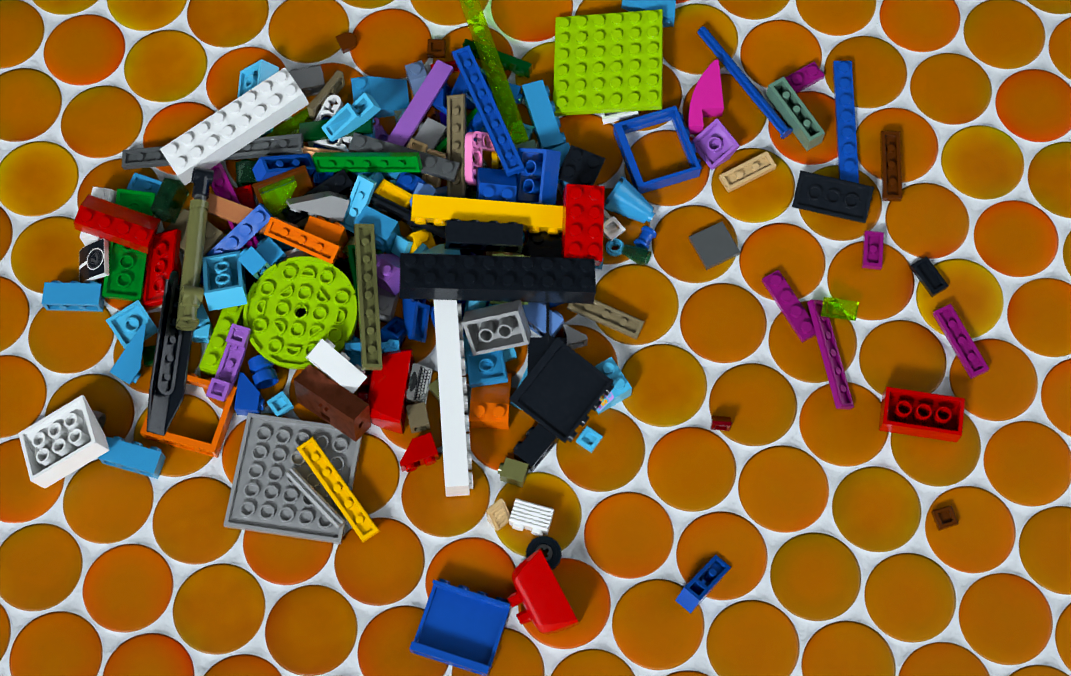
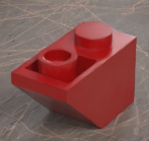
[400,432,439,472]

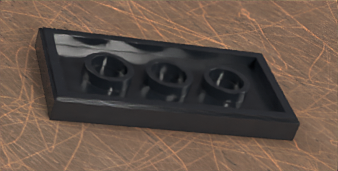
[792,170,874,224]

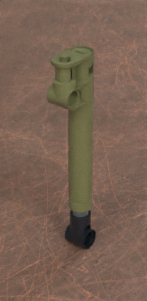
[176,167,214,331]

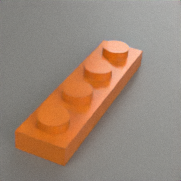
[264,217,341,264]

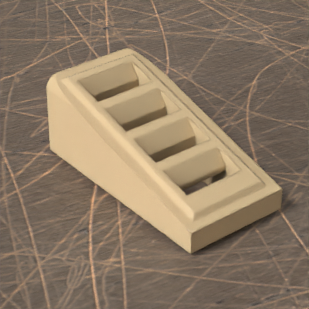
[486,498,510,531]

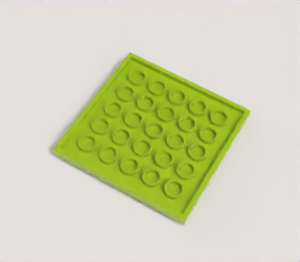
[553,9,663,116]

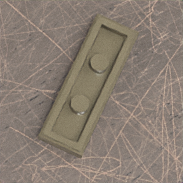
[307,70,345,121]

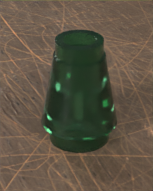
[622,244,651,266]

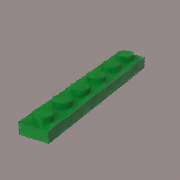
[312,152,423,172]

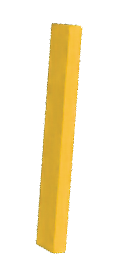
[297,437,379,543]

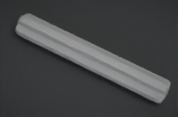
[286,468,345,529]

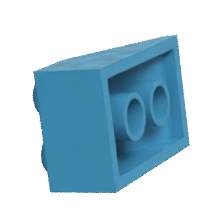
[351,76,410,119]

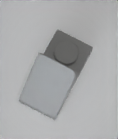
[562,324,588,349]

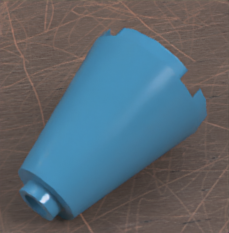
[604,176,655,224]

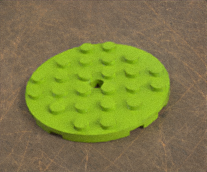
[243,256,358,369]

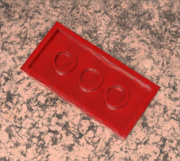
[143,229,181,308]

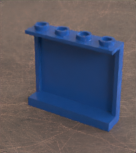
[409,579,511,676]

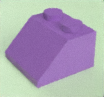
[376,253,400,296]

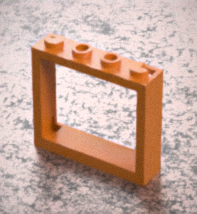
[140,373,237,458]

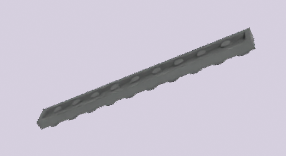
[122,133,303,170]

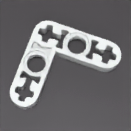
[312,95,352,152]

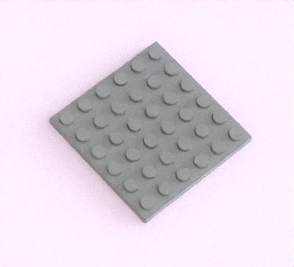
[224,413,363,544]

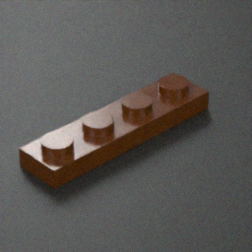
[880,131,902,201]

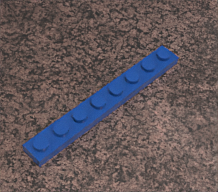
[452,46,525,177]
[833,61,859,183]

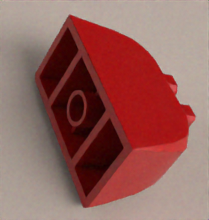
[357,349,415,434]
[507,549,579,634]

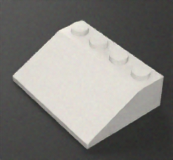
[18,395,109,488]

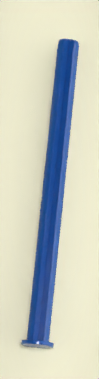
[697,26,793,139]

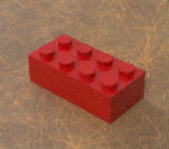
[561,184,605,266]
[879,387,965,443]

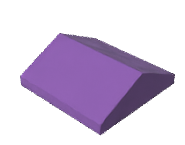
[690,118,740,170]

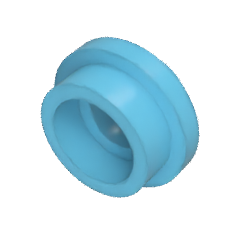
[606,238,624,257]

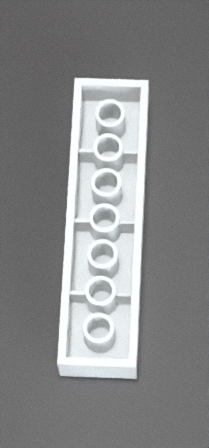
[160,67,309,185]

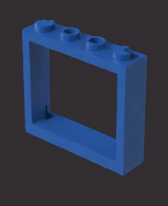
[613,106,702,194]

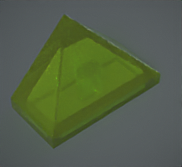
[821,297,859,321]

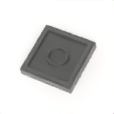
[689,221,740,270]

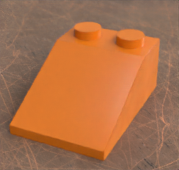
[469,373,512,430]

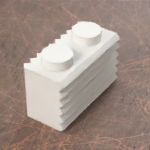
[509,498,554,536]

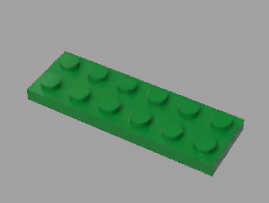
[102,188,156,302]

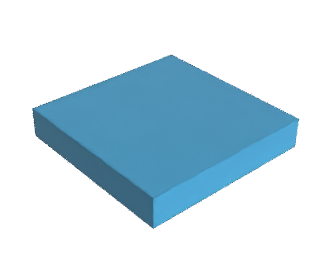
[464,350,508,388]

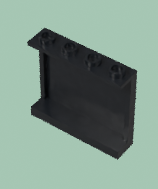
[509,337,614,443]

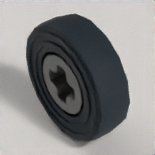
[526,536,562,570]

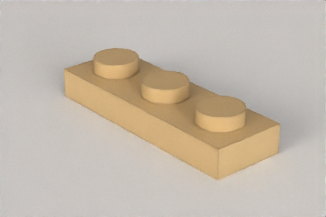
[719,151,777,193]

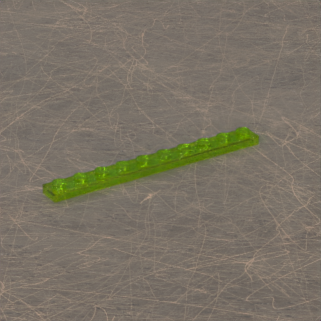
[459,0,529,145]

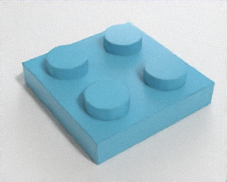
[106,300,158,349]

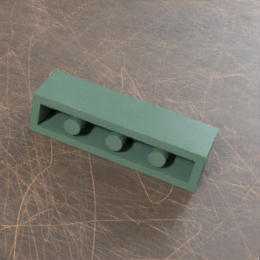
[766,77,825,151]

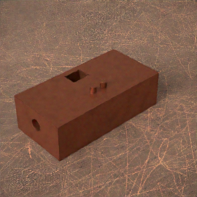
[294,365,371,442]

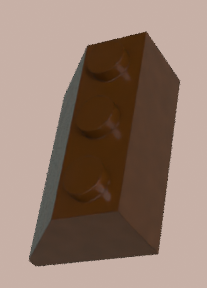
[252,165,314,214]

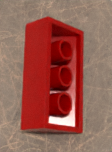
[74,194,161,254]

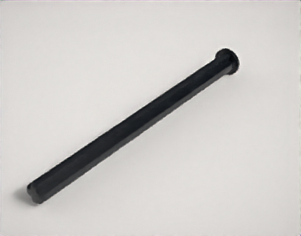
[350,184,483,255]

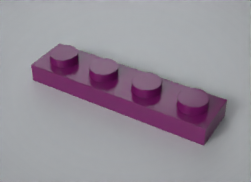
[762,270,816,343]
[933,304,989,379]

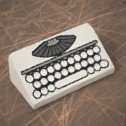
[406,363,433,404]

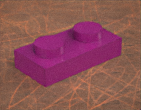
[785,62,824,93]
[862,231,884,270]

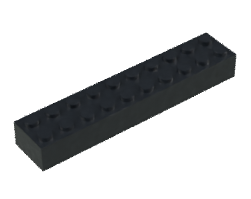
[399,253,596,304]

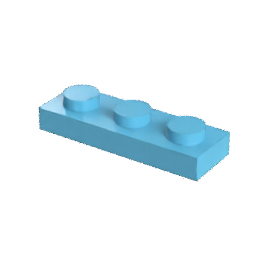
[340,174,377,233]

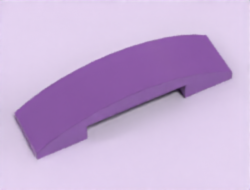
[206,323,251,402]

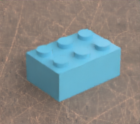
[203,251,247,311]

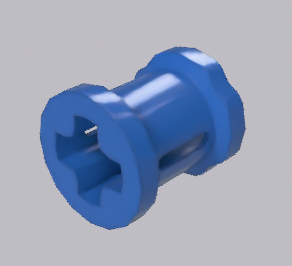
[633,226,657,251]

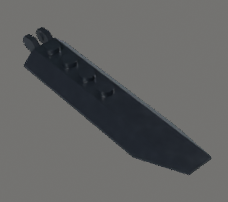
[146,270,193,436]

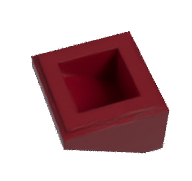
[710,416,732,431]

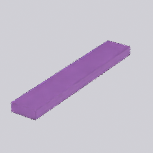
[386,59,454,147]

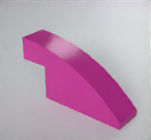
[687,59,724,135]

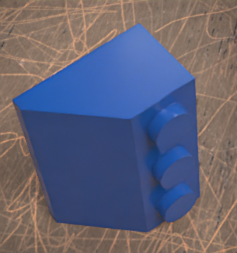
[516,148,561,205]

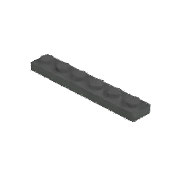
[348,132,460,182]

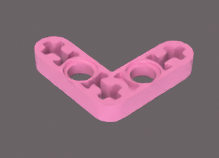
[465,131,495,186]

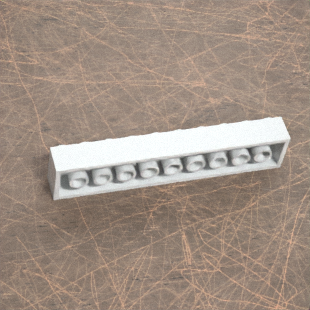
[434,300,473,497]

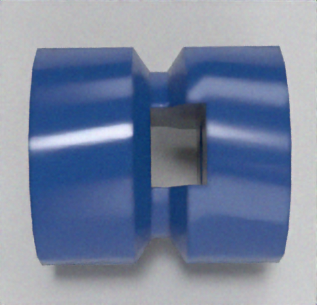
[248,355,279,389]

